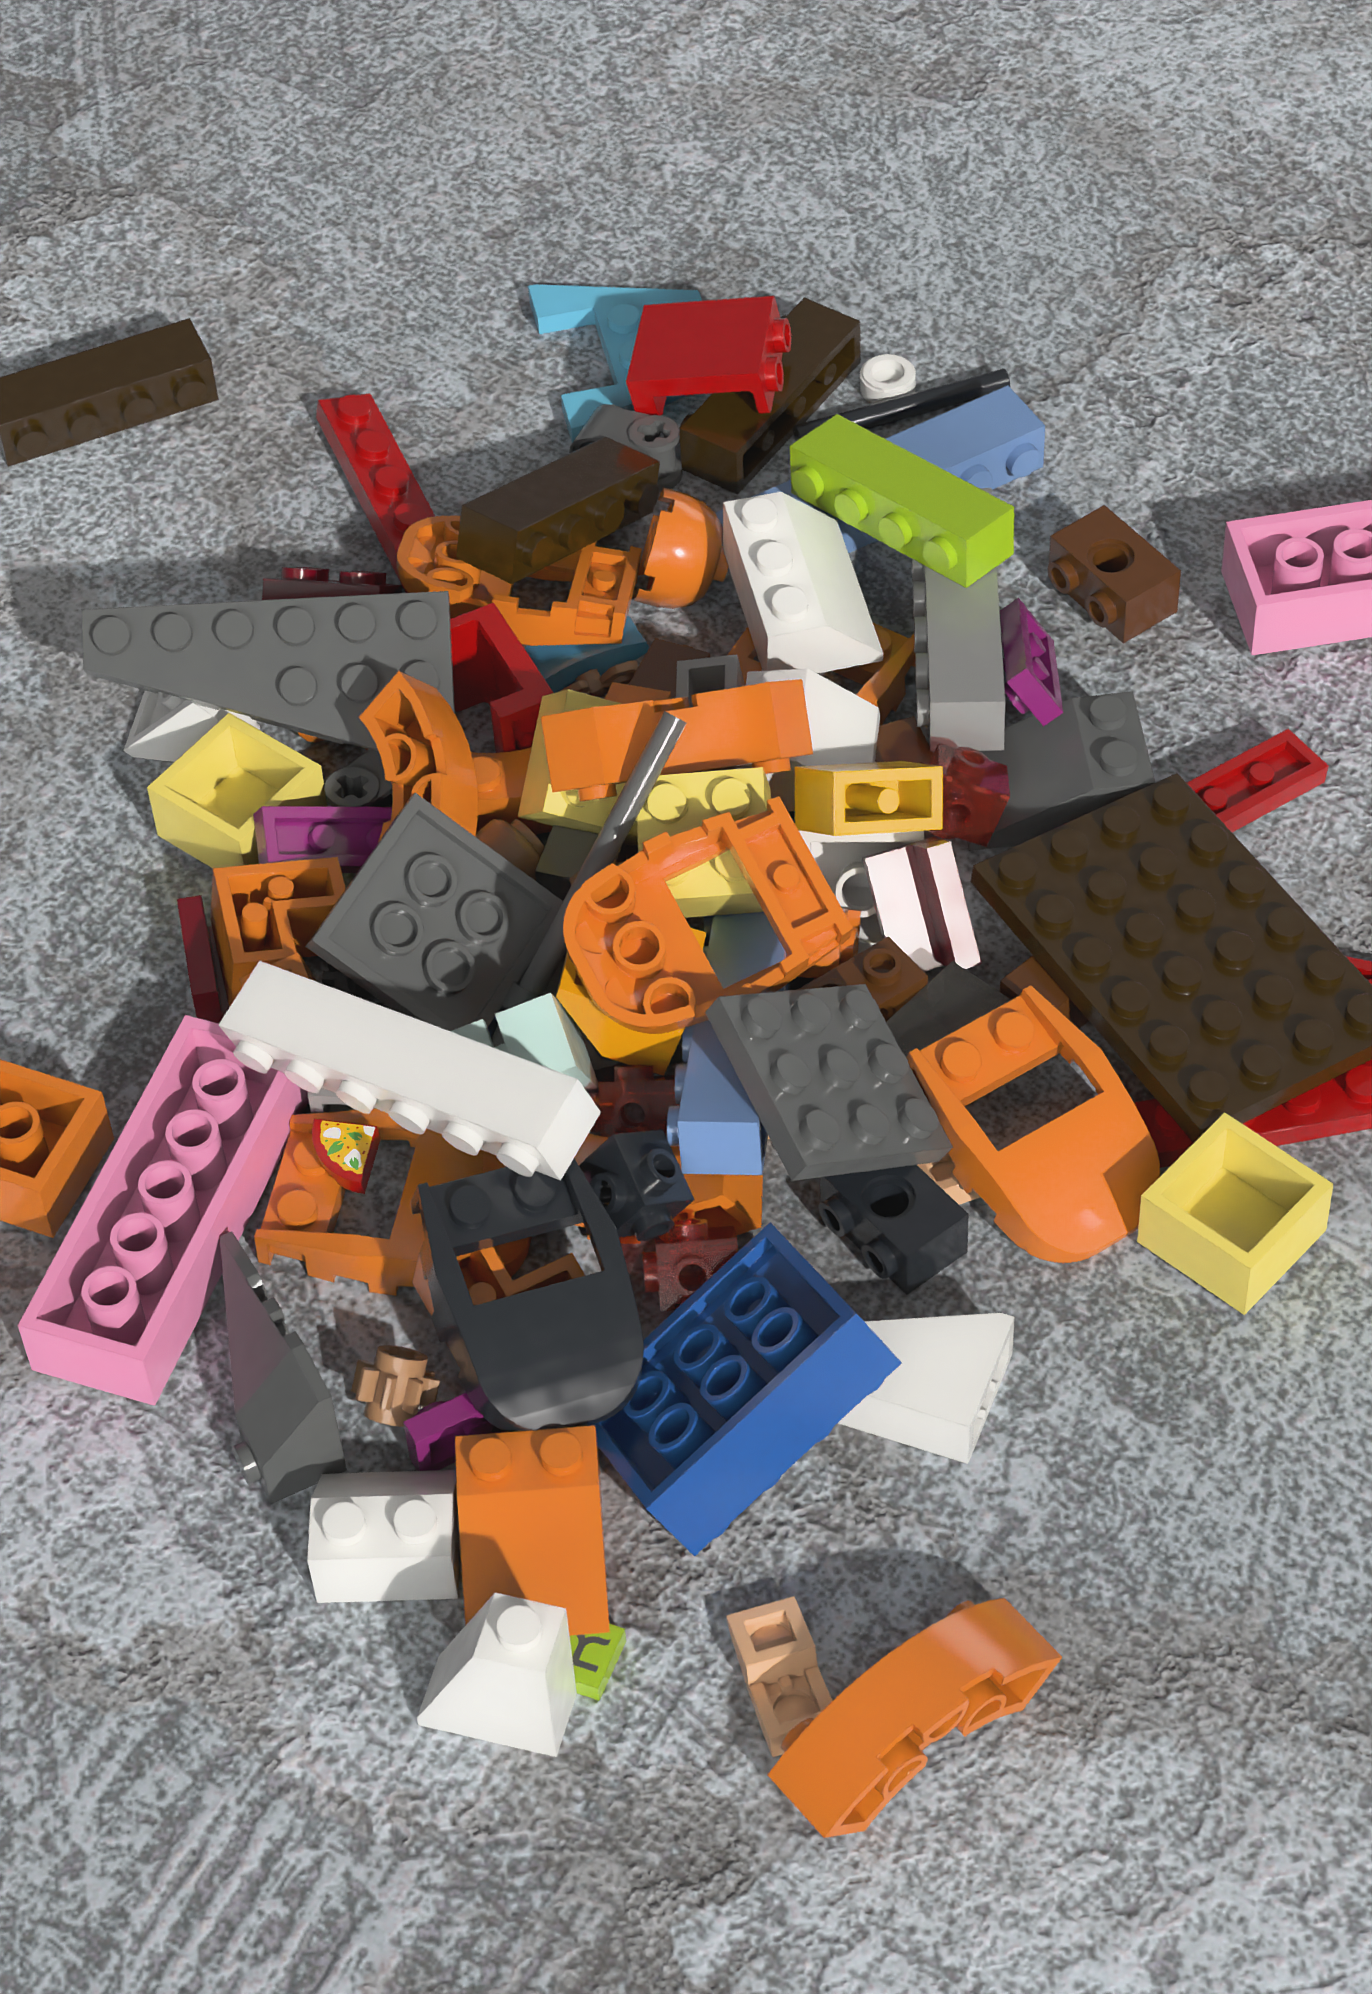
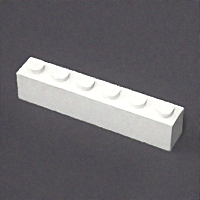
[218,961,601,1181]

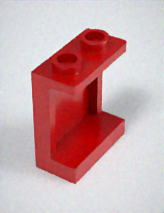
[626,296,791,416]
[451,602,553,753]

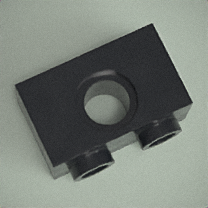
[818,1165,969,1295]

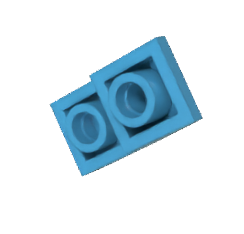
[524,614,650,693]

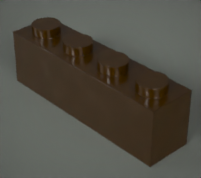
[678,297,861,495]
[0,318,219,467]
[456,437,660,584]

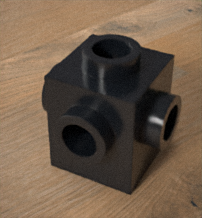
[579,1129,695,1241]

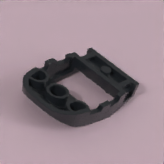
[411,1158,644,1432]

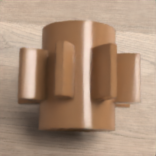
[351,1345,440,1427]

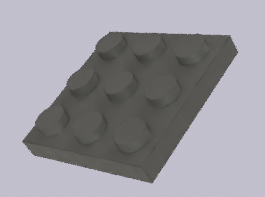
[305,793,563,1031]
[705,984,953,1181]

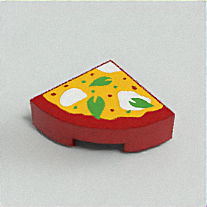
[312,1118,381,1194]

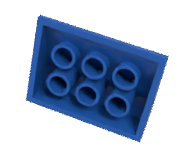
[589,1222,902,1556]

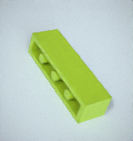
[790,414,1014,588]

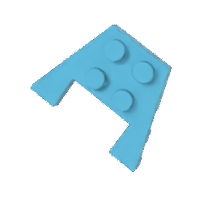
[528,284,702,443]

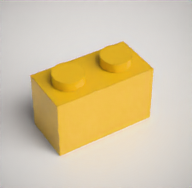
[795,761,943,836]

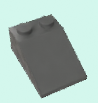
[958,691,1155,851]

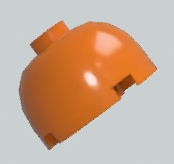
[633,487,728,609]

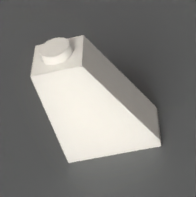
[838,1313,1014,1464]
[417,1593,577,1757]

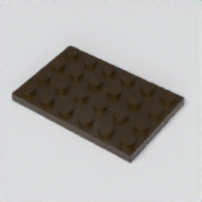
[970,773,1372,1143]

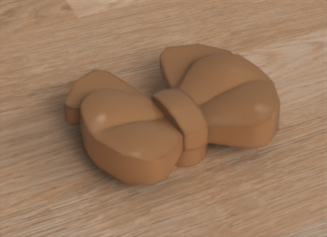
[561,660,638,697]

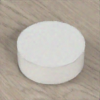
[860,354,916,404]

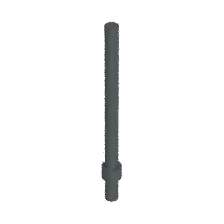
[491,711,687,1047]

